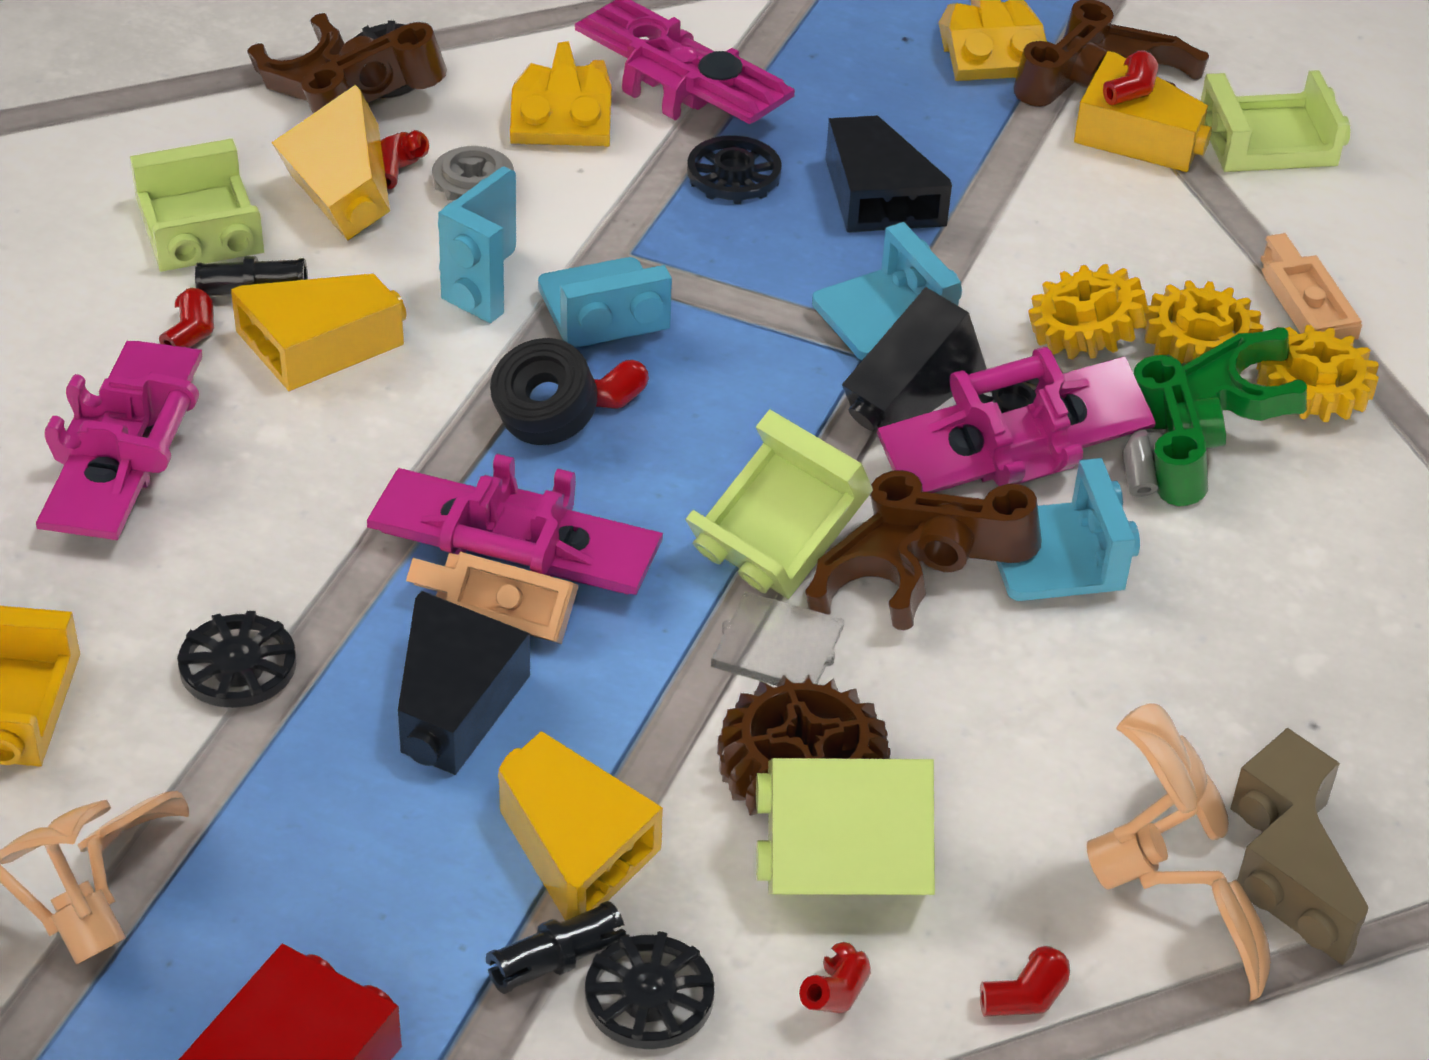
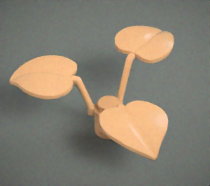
[1087,703,1271,1002]
[0,791,189,965]

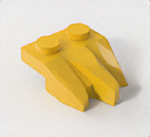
[938,0,1047,81]
[510,41,612,146]

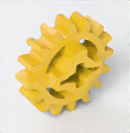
[1028,264,1149,359]
[1143,280,1264,364]
[1256,325,1379,422]

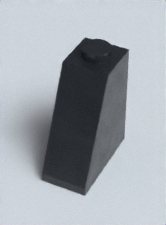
[825,116,952,232]
[842,287,987,431]
[398,591,530,775]

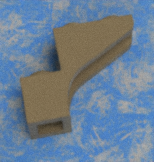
[1230,727,1368,965]

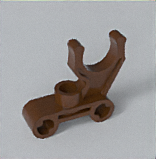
[1013,0,1209,106]
[247,13,447,113]
[805,470,1042,630]

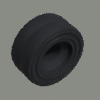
[490,338,597,445]

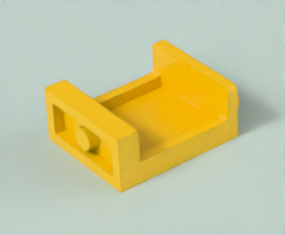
[0,606,80,767]

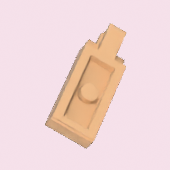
[1261,233,1362,339]
[406,552,579,644]

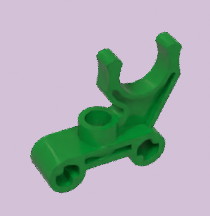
[1134,327,1307,506]

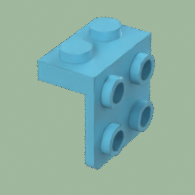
[438,166,516,324]
[812,222,962,360]
[538,257,672,348]
[996,458,1140,601]

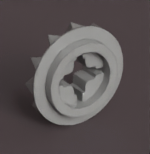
[432,146,514,200]

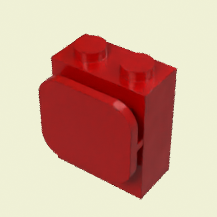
[178,943,402,1060]

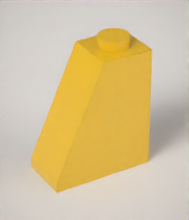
[1074,51,1212,172]
[272,85,390,241]
[231,273,407,391]
[498,731,663,921]

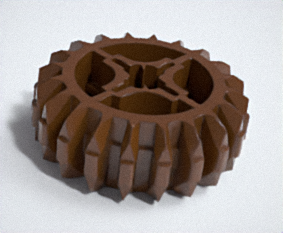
[717,673,891,816]

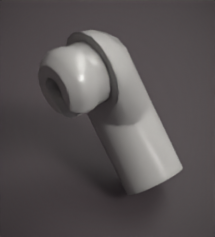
[1123,429,1164,497]

